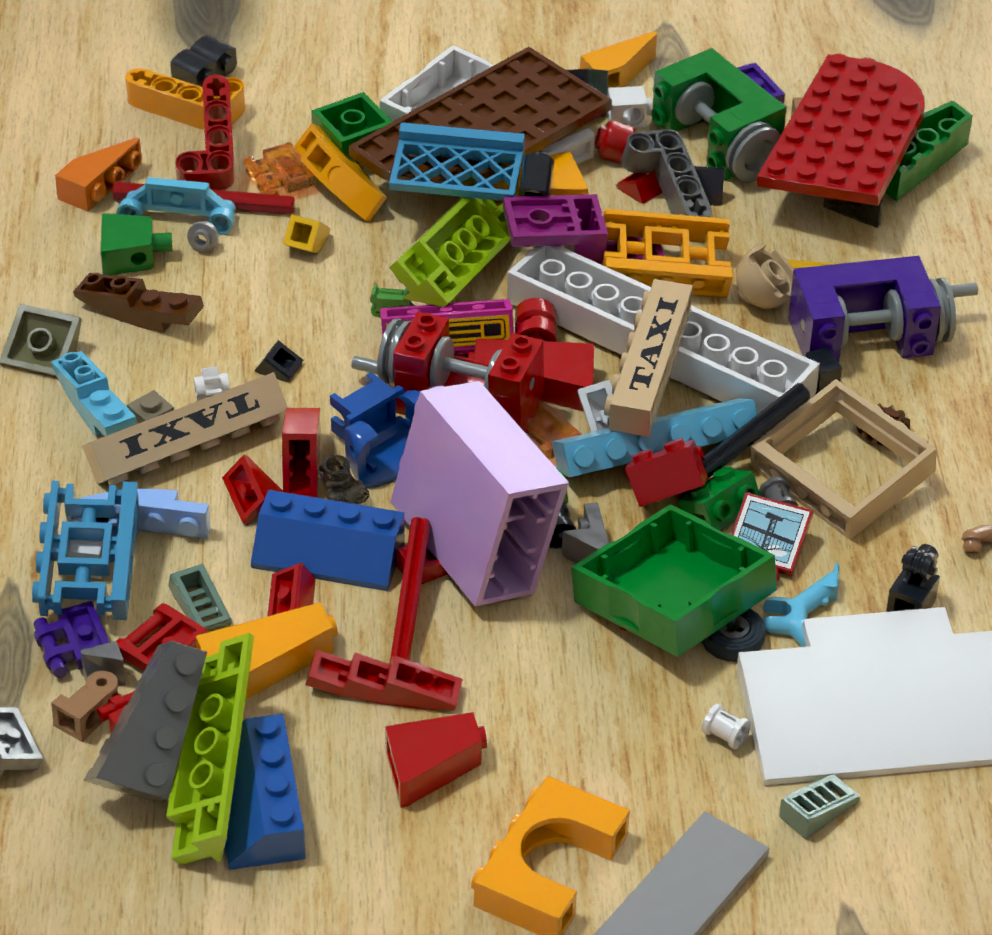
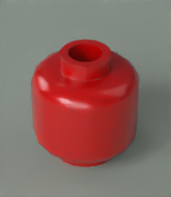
[594,120,636,163]

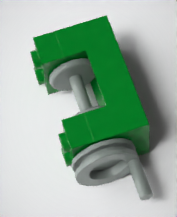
[651,48,787,182]

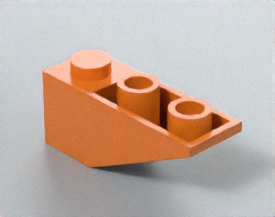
[55,138,142,212]

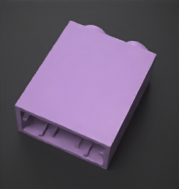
[390,381,569,607]

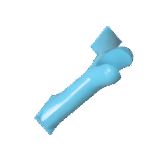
[763,563,840,647]

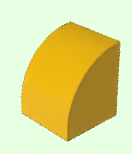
[283,214,331,253]

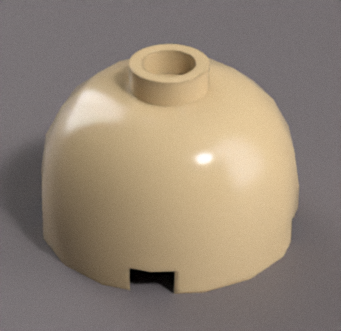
[736,244,793,309]

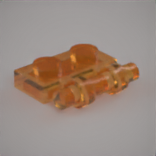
[243,142,316,195]

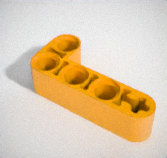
[125,68,245,130]

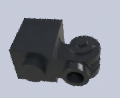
[886,544,940,612]

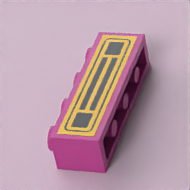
[380,299,514,354]

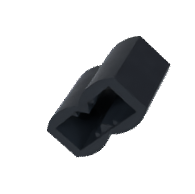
[170,35,237,87]
[519,152,554,196]

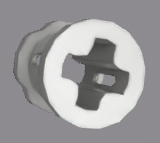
[702,703,751,750]

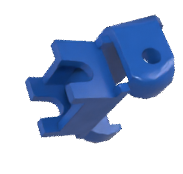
[330,372,420,488]

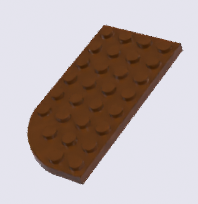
[349,46,612,186]

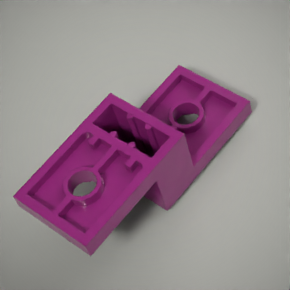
[503,194,664,265]

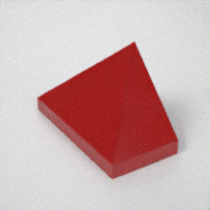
[222,455,283,525]

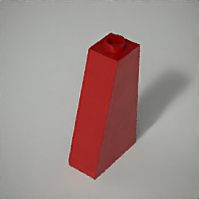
[468,339,594,412]

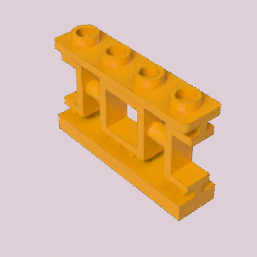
[602,209,733,297]

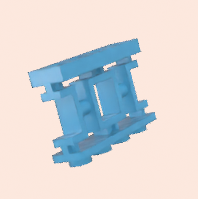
[32,480,139,620]

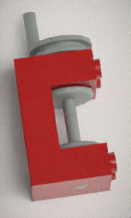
[351,311,544,433]

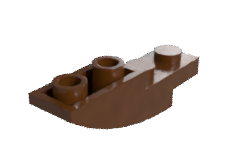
[73,273,204,332]

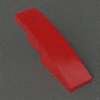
[305,649,463,710]

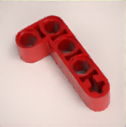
[175,74,235,190]

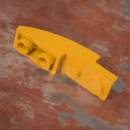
[294,123,387,222]

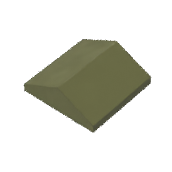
[0,304,82,378]

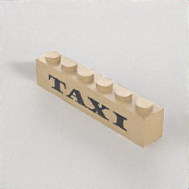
[604,279,693,437]
[82,372,288,485]

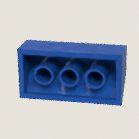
[251,490,405,591]
[225,714,306,870]

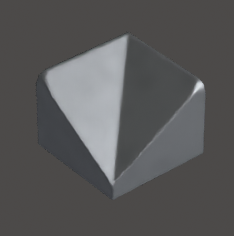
[80,641,126,686]

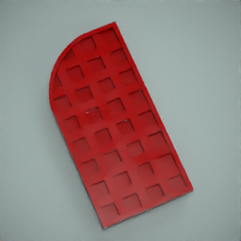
[757,54,925,206]

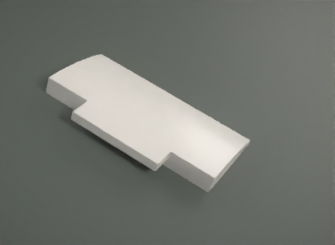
[736,607,992,786]

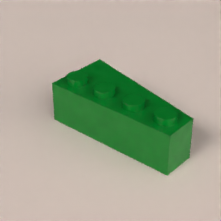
[885,100,973,202]

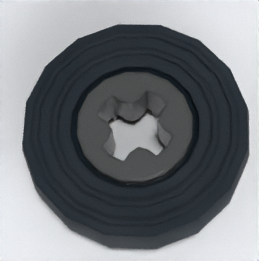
[701,608,765,662]

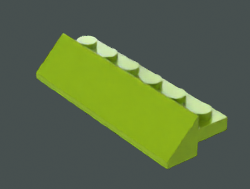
[389,197,510,307]
[166,633,254,865]

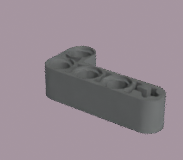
[621,129,712,217]

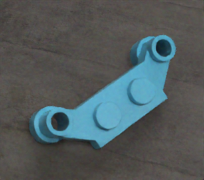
[116,177,236,235]

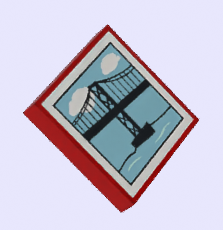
[731,492,813,577]

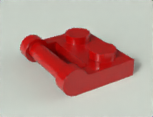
[116,603,208,672]

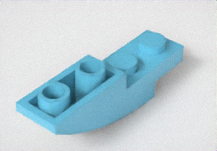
[51,351,137,436]

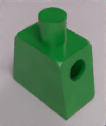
[100,213,173,275]

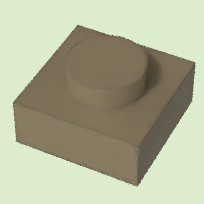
[127,390,174,424]

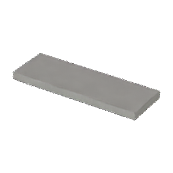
[594,811,769,935]

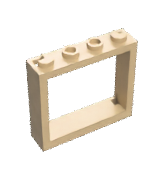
[750,379,936,540]

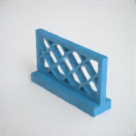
[389,122,525,201]

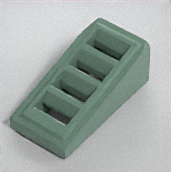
[168,563,232,632]
[779,774,860,839]

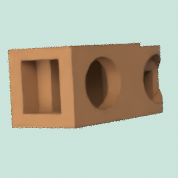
[51,671,118,742]

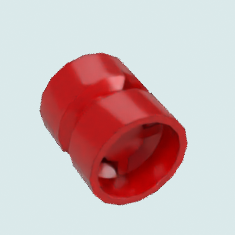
[515,298,557,342]

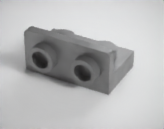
[0,707,43,779]

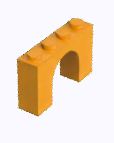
[471,775,630,935]

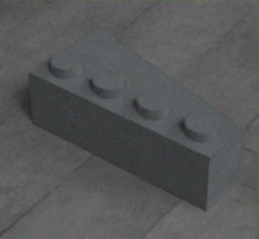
[83,641,207,802]

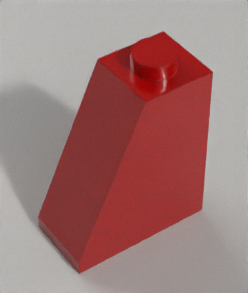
[282,408,321,498]
[385,712,487,808]

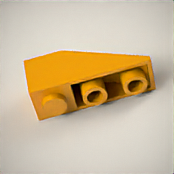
[580,31,657,88]

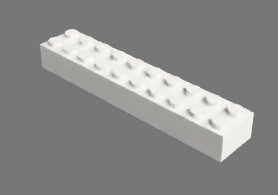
[507,246,820,425]

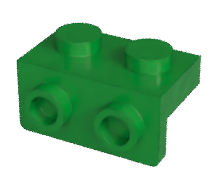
[678,467,760,531]

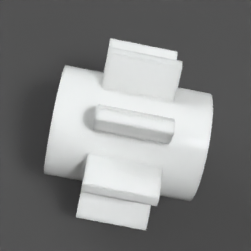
[194,366,230,401]

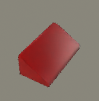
[616,172,662,203]
[267,563,315,617]

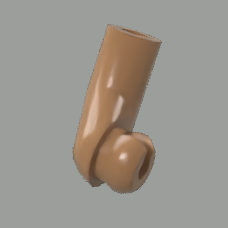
[961,525,992,553]

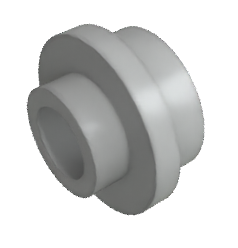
[187,221,219,252]

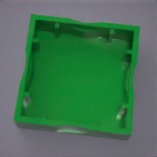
[571,504,777,657]

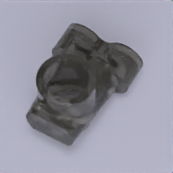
[318,455,370,504]

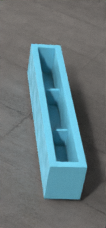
[552,398,757,477]

